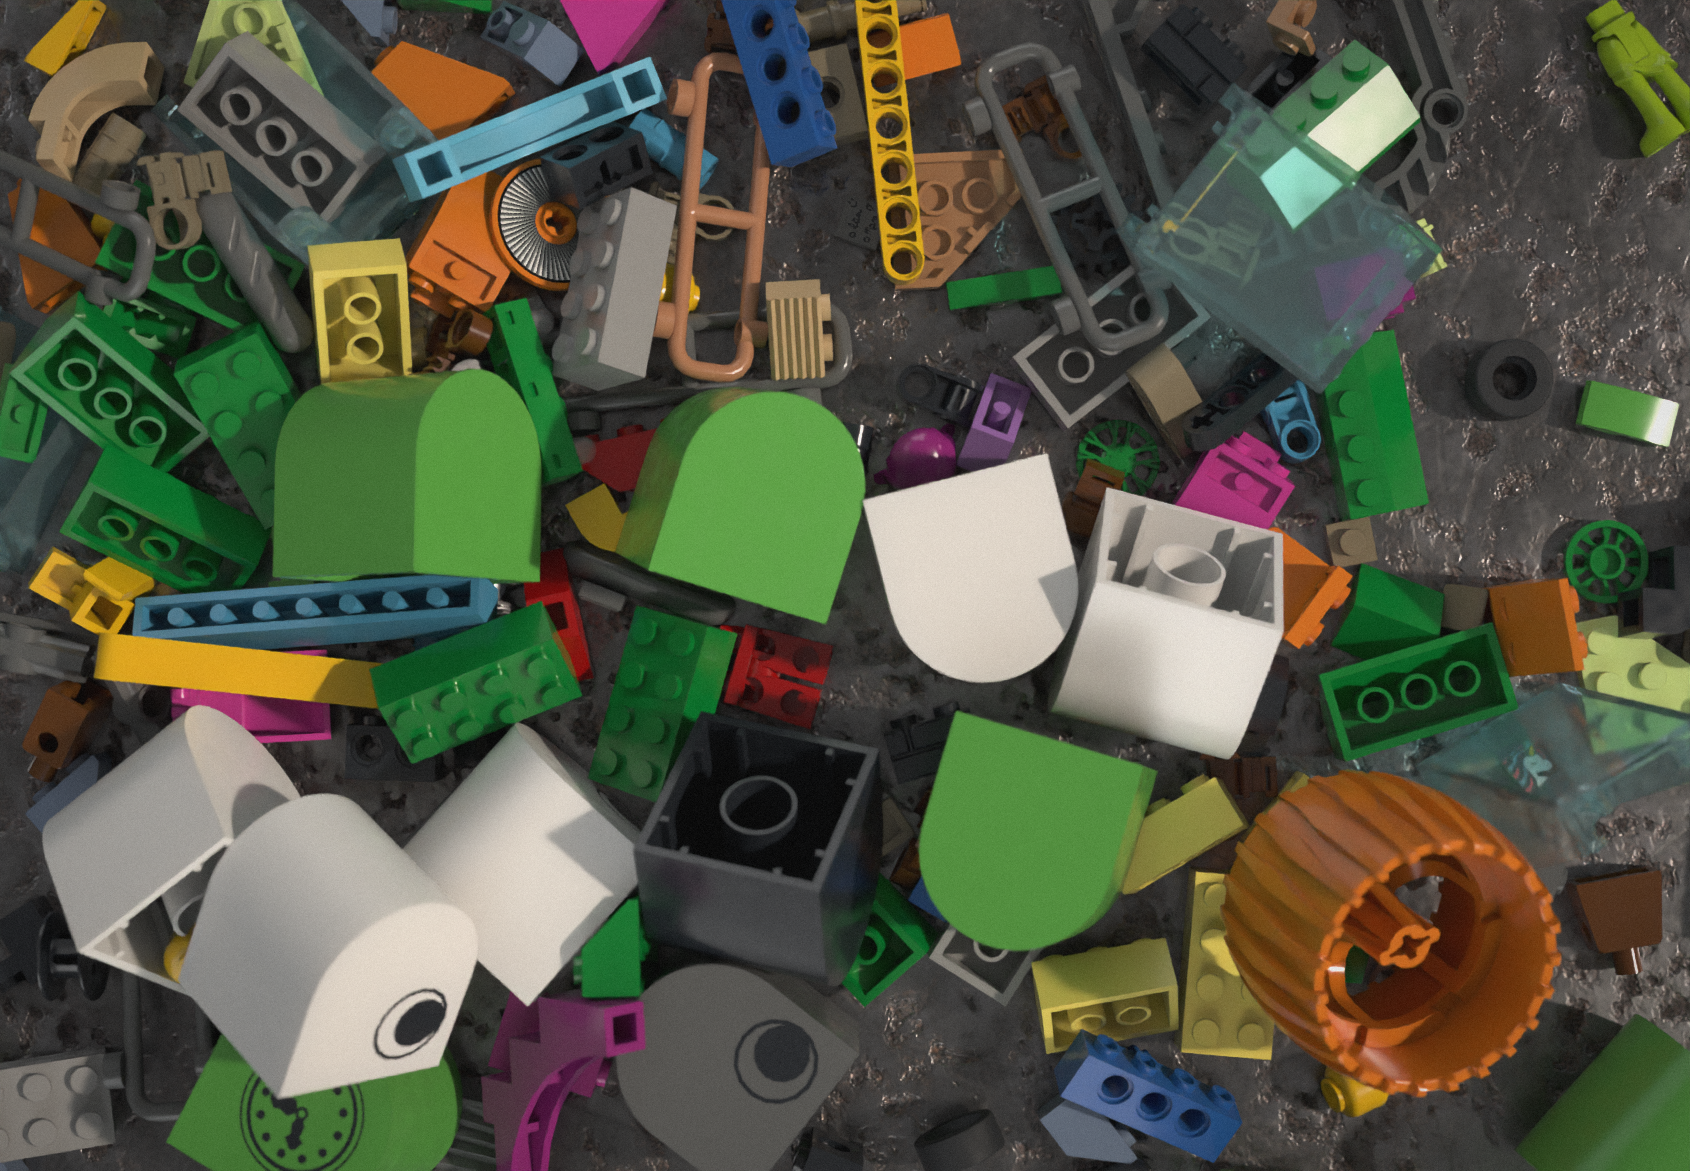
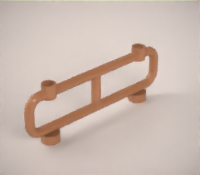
[653,53,771,383]

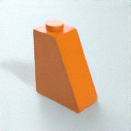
[370,41,516,141]
[7,178,108,314]

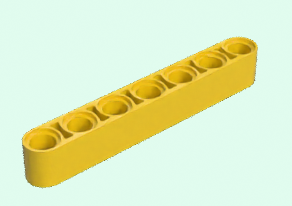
[854,0,925,286]
[94,632,384,709]

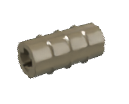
[73,113,147,195]

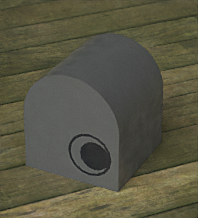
[616,950,860,1171]

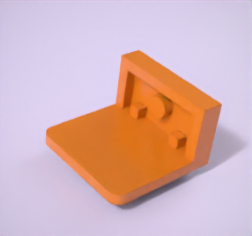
[1268,527,1353,649]

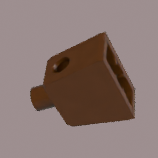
[22,677,114,782]
[1565,865,1662,975]

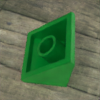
[1329,563,1445,660]

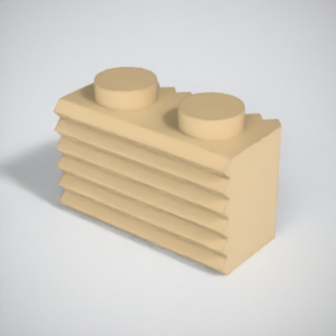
[765,279,833,381]

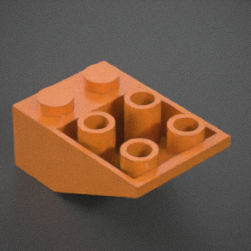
[1482,578,1588,677]

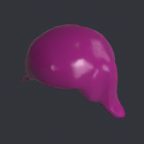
[874,423,957,490]

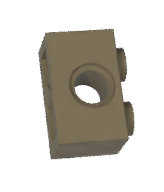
[808,43,868,146]

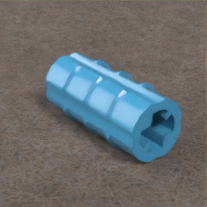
[629,108,719,190]

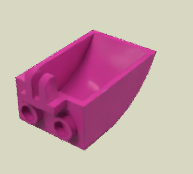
[1171,431,1295,530]
[170,650,331,743]

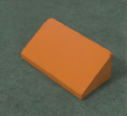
[866,13,962,87]

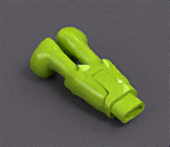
[1585,0,1690,158]

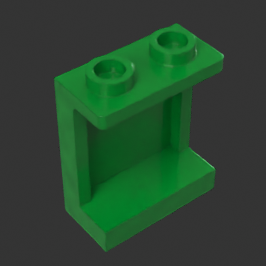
[0,363,48,464]

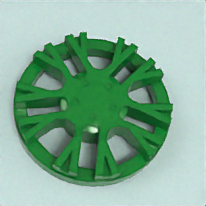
[1076,420,1160,496]
[1562,520,1649,604]

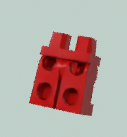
[720,624,835,729]

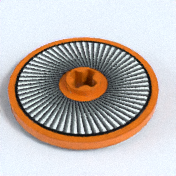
[489,159,609,291]

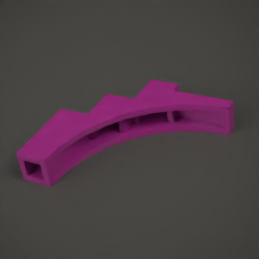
[481,989,646,1171]

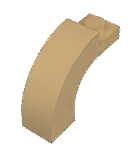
[28,42,165,182]

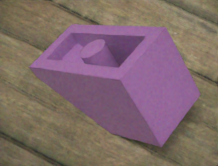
[956,373,1031,472]

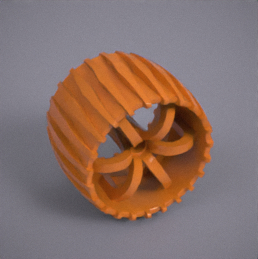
[1220,769,1561,1097]

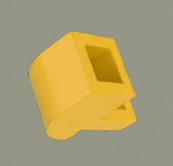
[565,483,628,552]
[28,546,135,636]

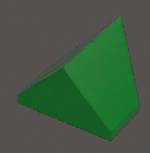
[102,278,197,359]

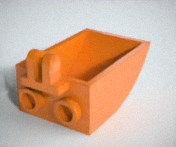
[405,170,517,318]

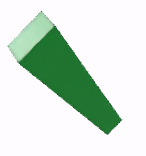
[945,266,1062,312]

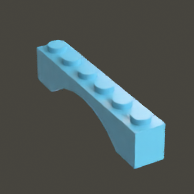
[392,57,667,202]

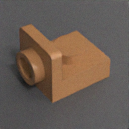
[1266,0,1317,57]

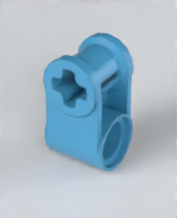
[1260,378,1321,464]

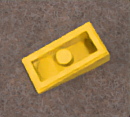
[24,0,106,77]
[82,557,158,602]

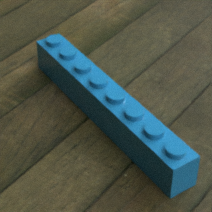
[132,574,498,650]

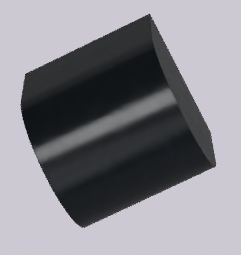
[633,711,883,986]

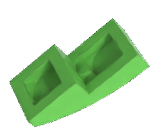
[1576,380,1679,447]

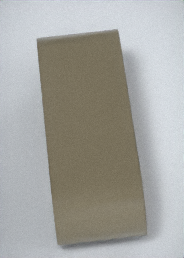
[1125,343,1202,459]

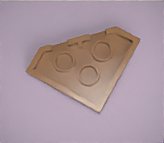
[888,149,1022,291]

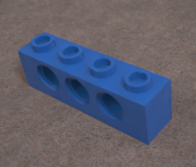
[721,0,837,167]
[1054,1029,1242,1163]

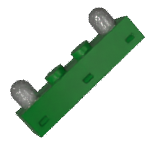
[481,298,596,487]

